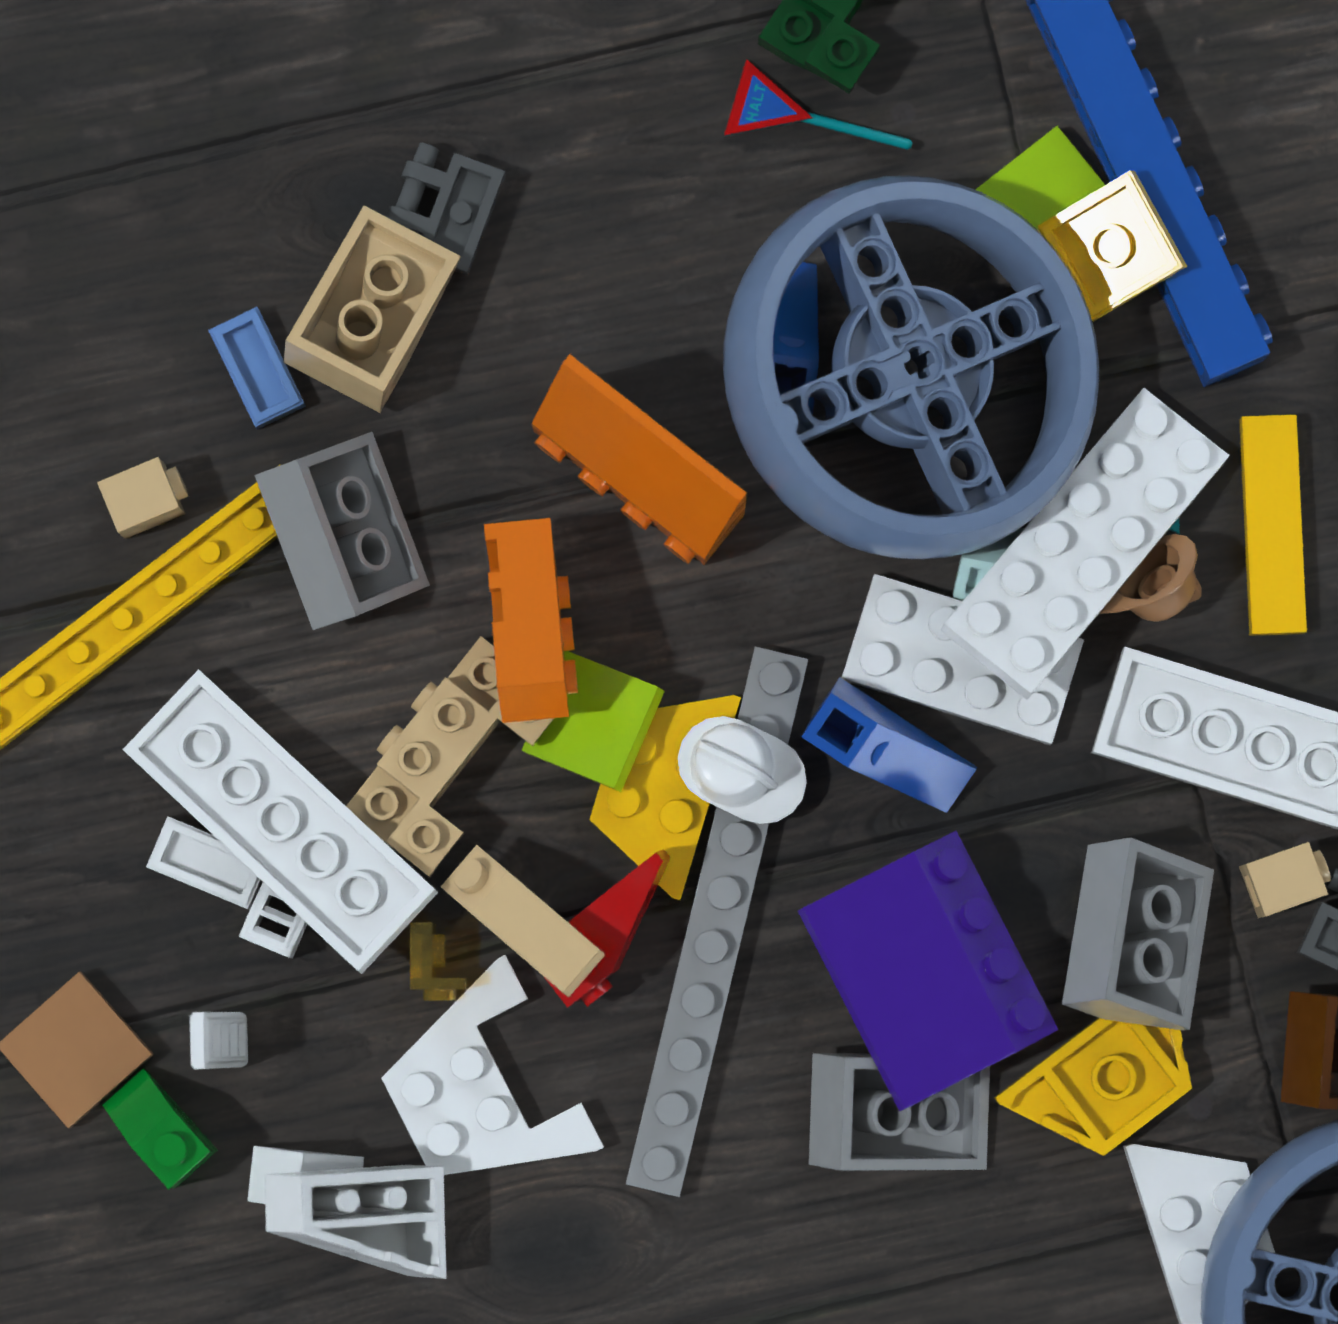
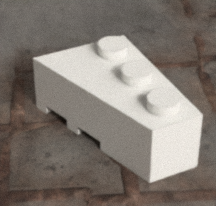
[265,1165,446,1279]

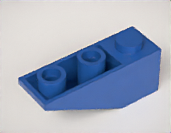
[773,262,819,414]
[802,677,977,813]

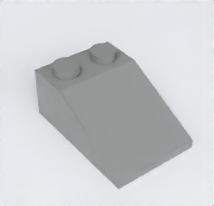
[809,1053,990,1171]

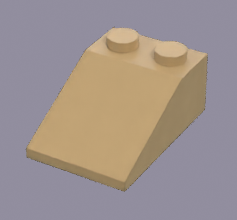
[284,206,461,413]

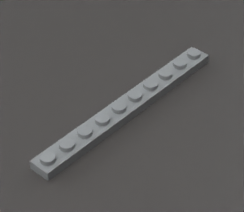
[626,646,808,1197]

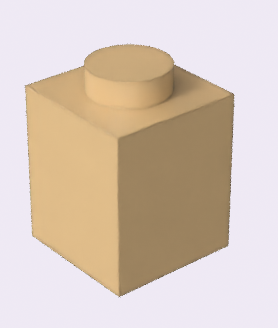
[97,457,189,539]
[1239,842,1331,918]

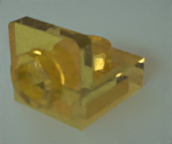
[410,922,468,1001]

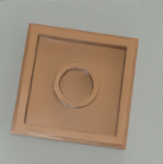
[0,972,154,1129]

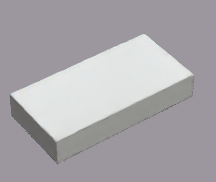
[146,816,262,910]

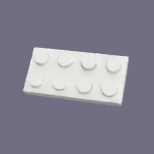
[842,574,1084,745]

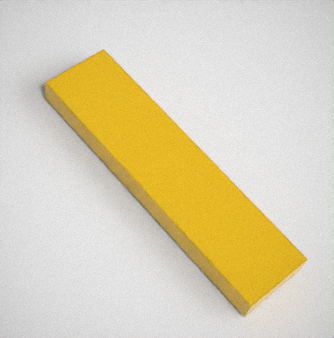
[1239,415,1307,636]

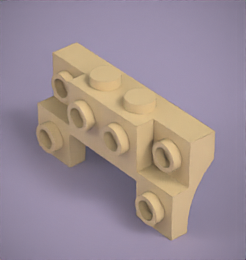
[346,636,554,877]

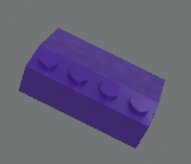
[798,831,1058,1112]

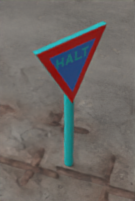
[724,59,913,150]

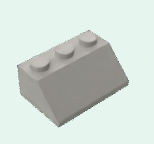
[254,432,430,630]
[1062,837,1214,1030]

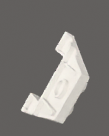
[381,955,604,1175]

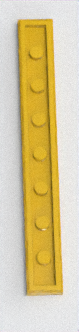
[0,465,280,750]

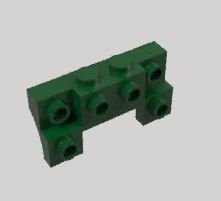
[758,0,880,94]

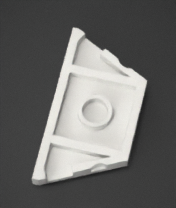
[1123,1144,1275,1324]

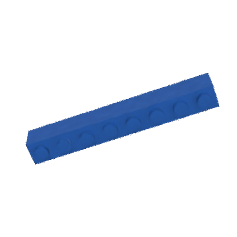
[1025,0,1273,387]

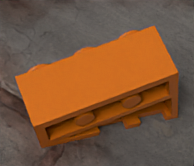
[484,518,578,723]

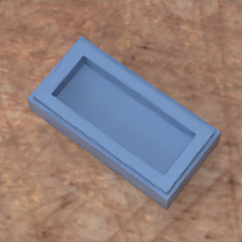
[208,307,306,430]

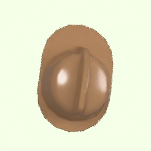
[1099,534,1202,622]

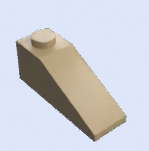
[441,845,605,998]

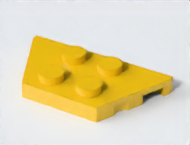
[589,695,741,901]
[994,1018,1192,1156]

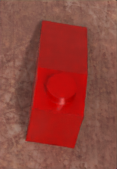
[542,849,671,1008]

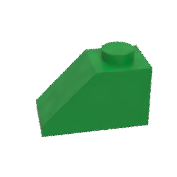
[102,1068,218,1190]

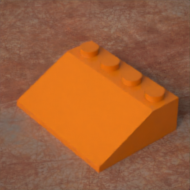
[532,354,747,565]

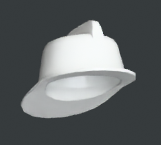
[677,716,807,824]

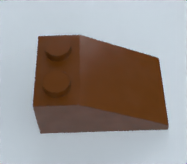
[1280,991,1338,1110]

